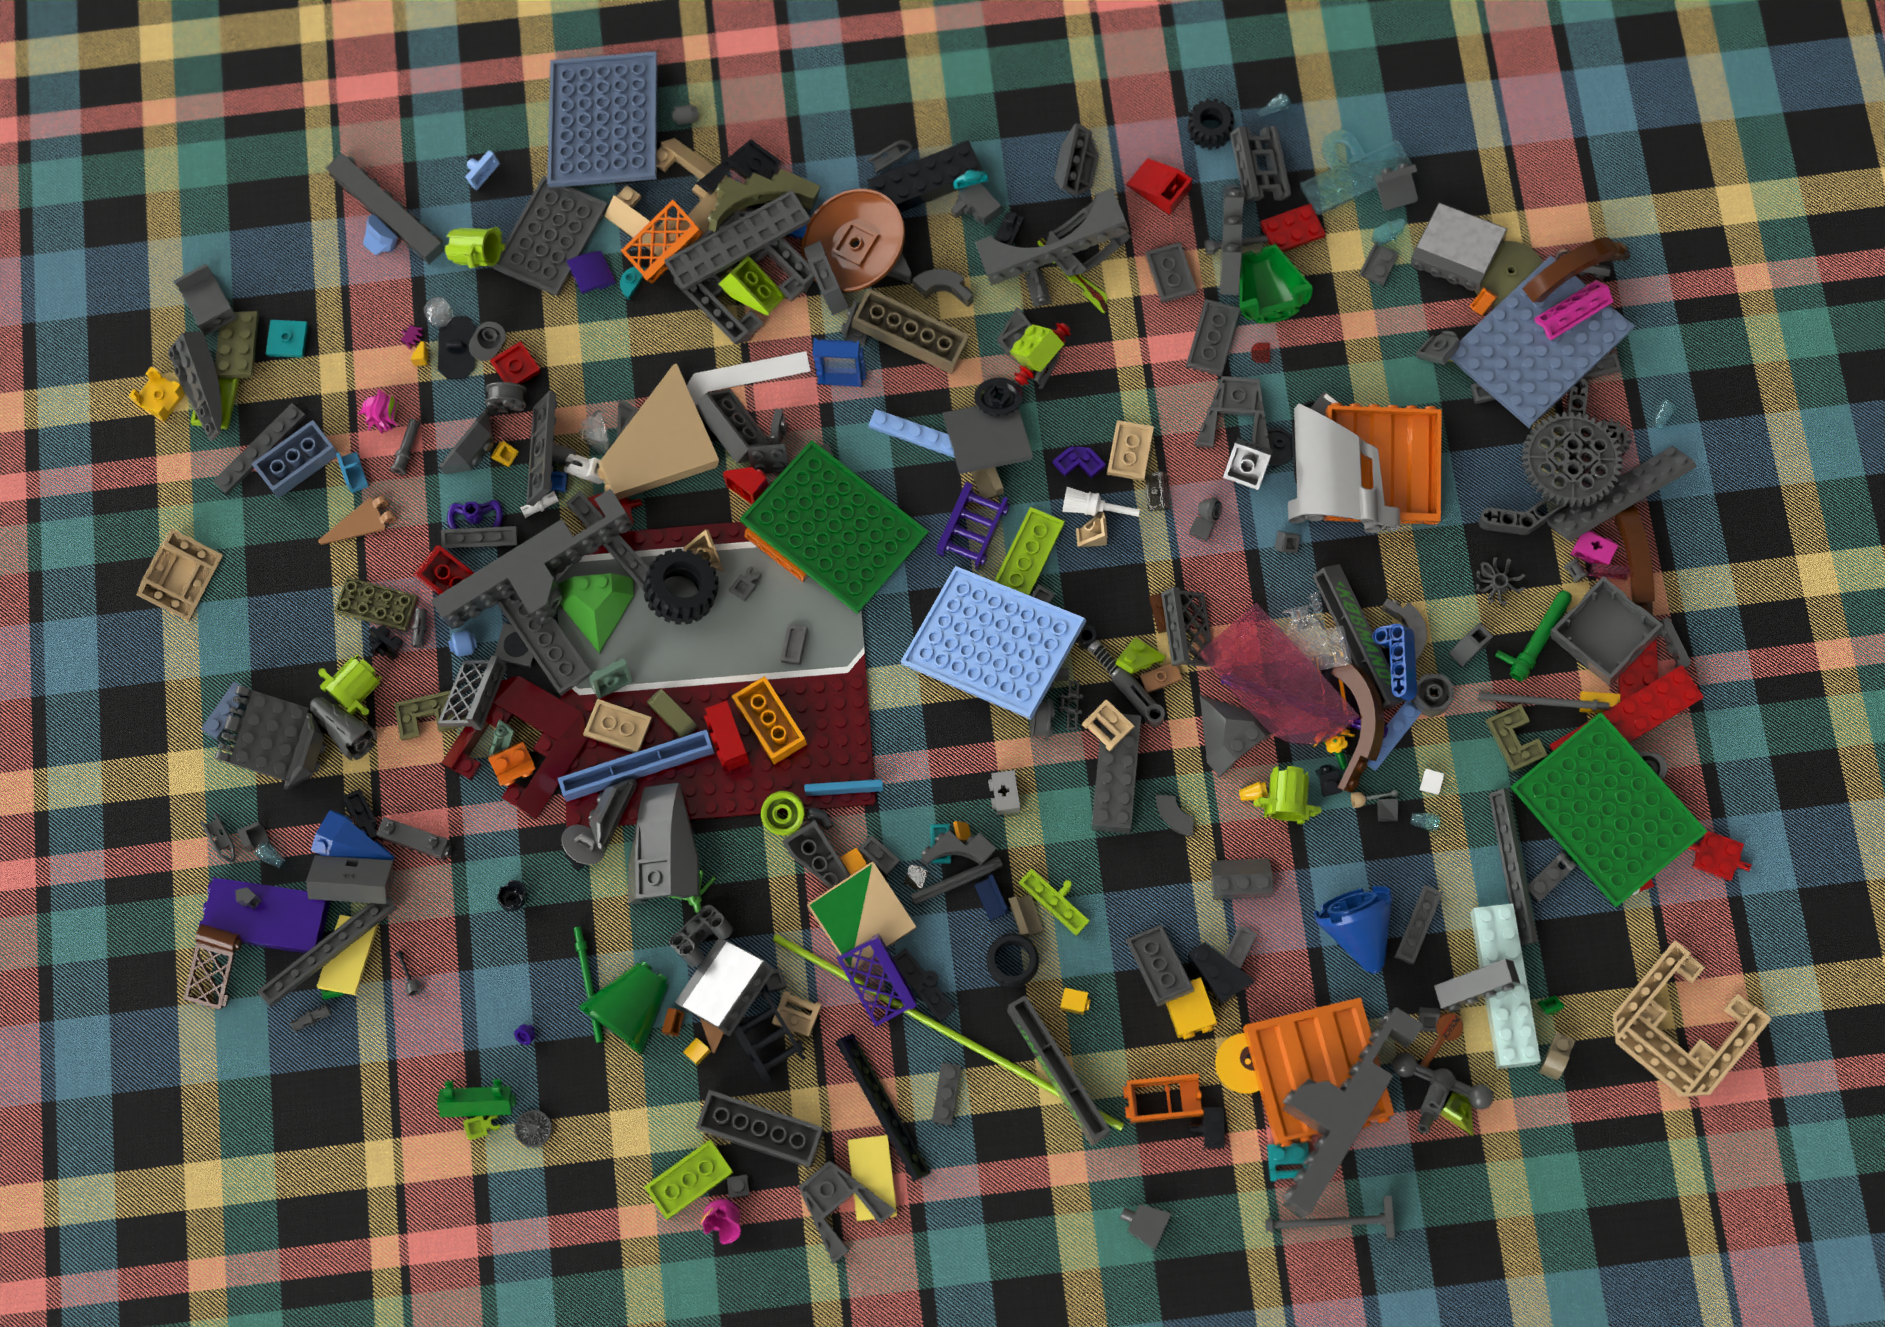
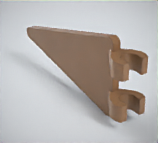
[318,495,397,545]

